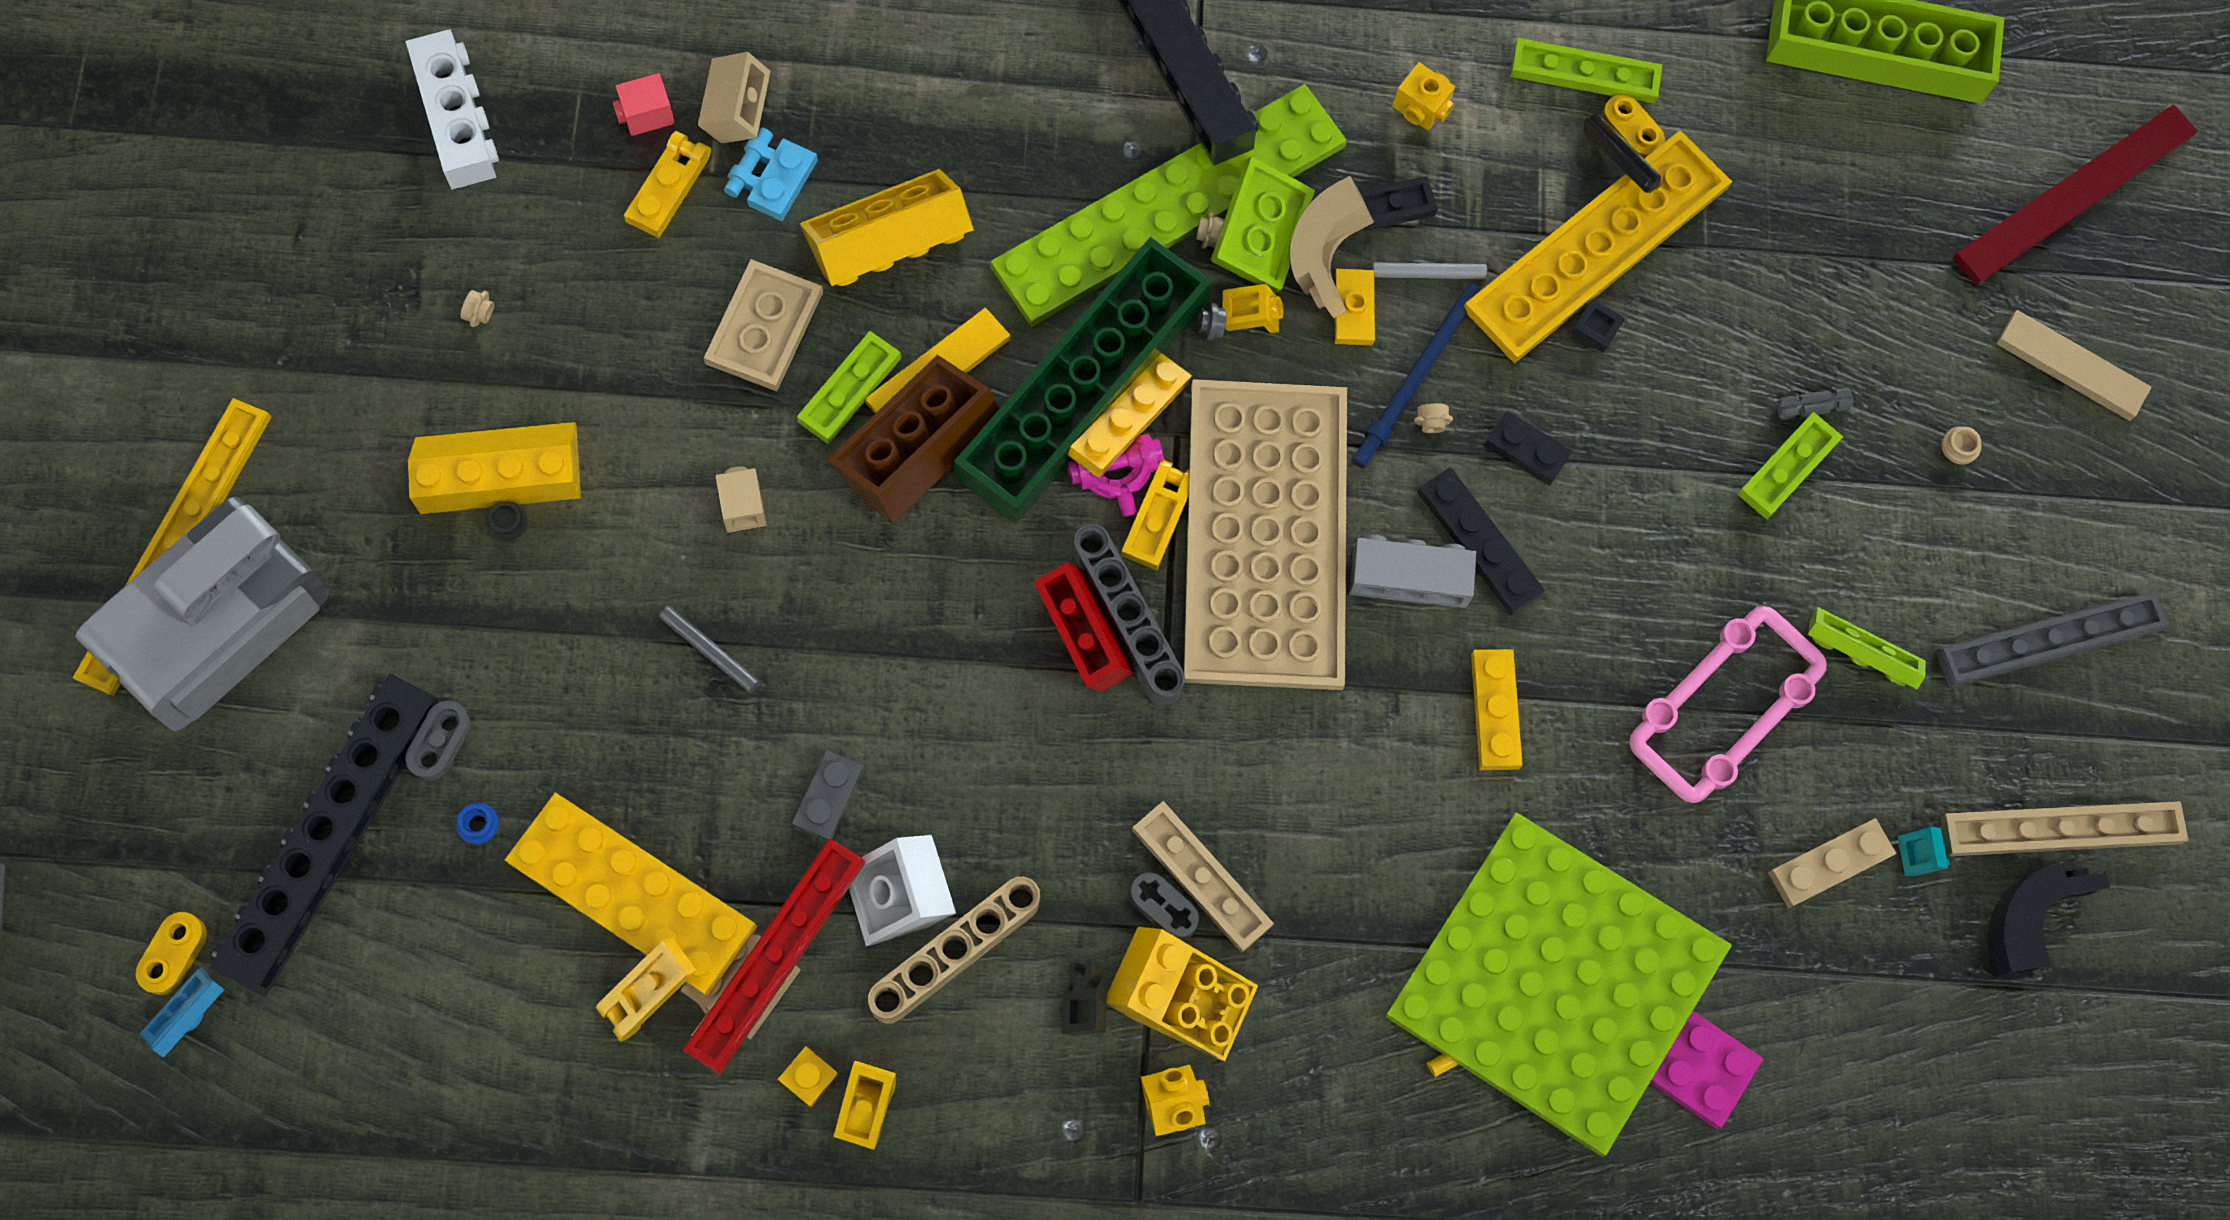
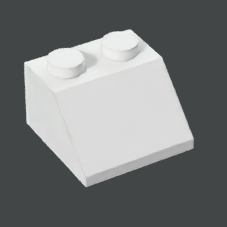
[849,835,956,946]

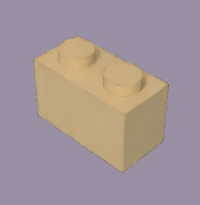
[698,52,771,144]

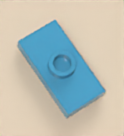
[140,968,225,1058]

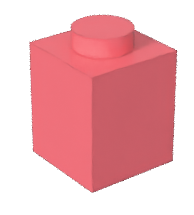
[613,73,675,136]

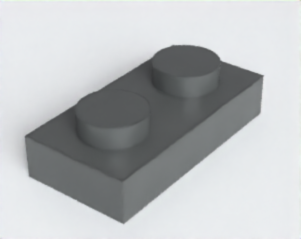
[792,750,865,841]

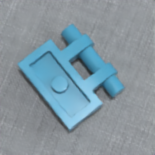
[724,128,818,221]

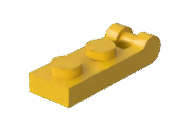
[624,131,711,238]
[1121,460,1190,571]
[595,937,697,1042]

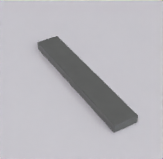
[1935,591,2170,688]

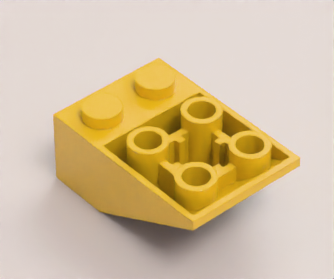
[1107,927,1258,1062]

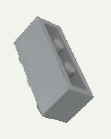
[1349,535,1476,608]

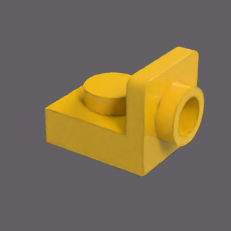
[1223,284,1284,333]

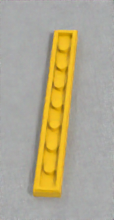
[73,398,271,696]

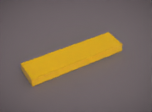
[865,307,1010,414]

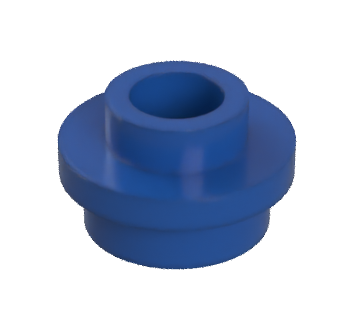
[456,803,499,845]

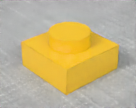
[778,1046,839,1108]

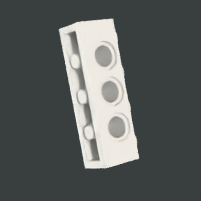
[406,29,499,190]

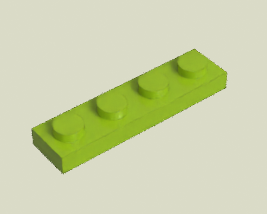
[1510,38,1662,104]

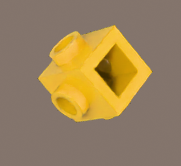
[1392,62,1456,131]
[1141,1065,1209,1136]

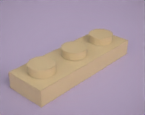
[1768,818,1896,909]

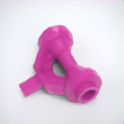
[1067,433,1164,518]

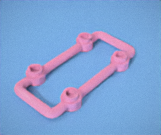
[1629,606,1827,803]

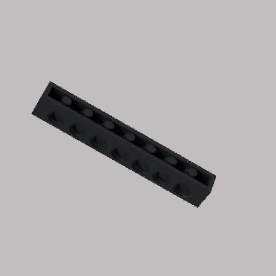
[208,673,439,998]

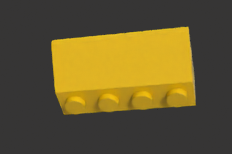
[800,169,974,286]
[408,422,581,514]

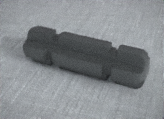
[1776,388,1853,420]

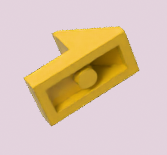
[833,1061,896,1150]

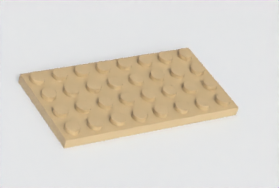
[1183,379,1347,690]

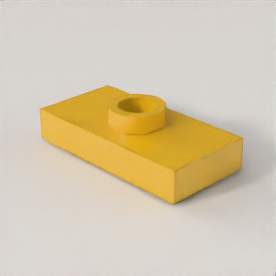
[1335,269,1375,346]

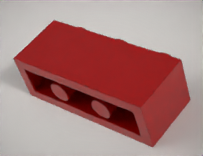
[1034,562,1135,693]

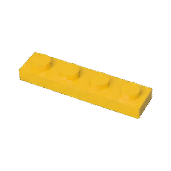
[1068,353,1192,478]

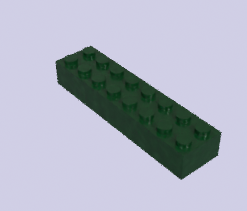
[954,237,1212,524]

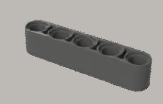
[1073,523,1185,706]

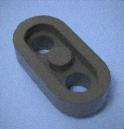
[406,701,471,781]

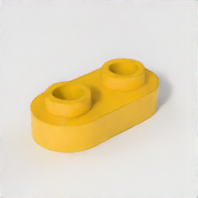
[1602,95,1665,159]
[136,912,207,995]

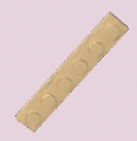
[1940,801,2189,857]

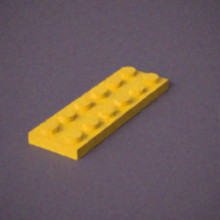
[505,792,757,997]

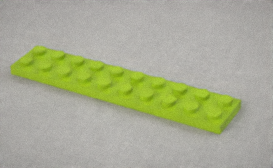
[991,84,1347,327]

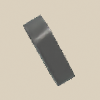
[1130,872,1199,940]

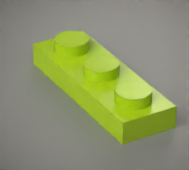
[797,331,901,445]
[1737,412,1843,520]
[1808,607,1926,689]

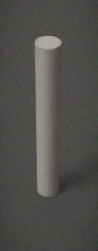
[1372,262,1487,279]

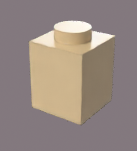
[716,467,767,533]

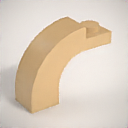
[1290,176,1374,318]

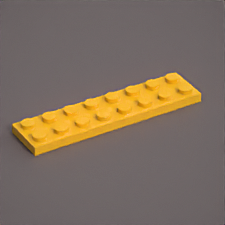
[1464,130,1732,364]

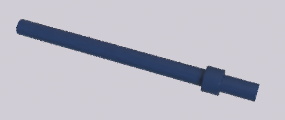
[1352,283,1481,468]

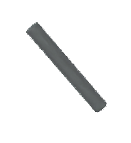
[659,606,760,693]

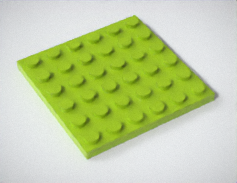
[1386,812,1732,1158]

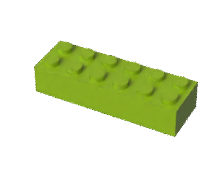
[1766,0,2004,104]

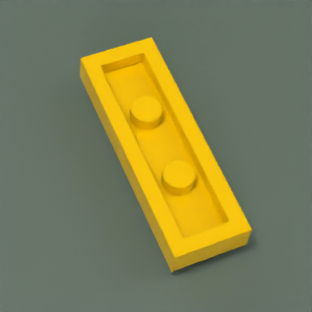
[1471,649,1523,770]

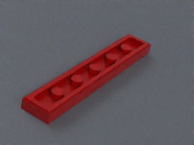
[683,838,865,1075]

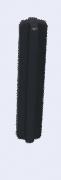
[1583,113,1661,193]

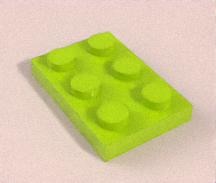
[1210,157,1315,293]

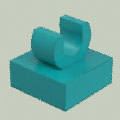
[1898,827,1950,876]

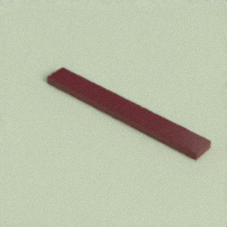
[1953,104,2198,286]

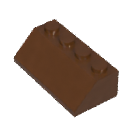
[827,354,999,524]

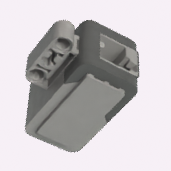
[75,497,330,731]

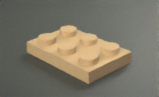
[704,259,823,391]

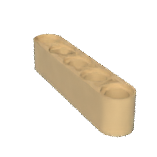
[868,876,1040,1024]

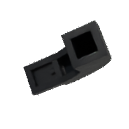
[1988,862,2110,978]

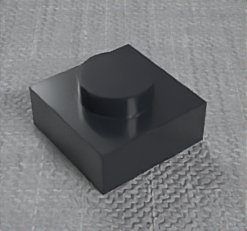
[1571,298,1626,353]

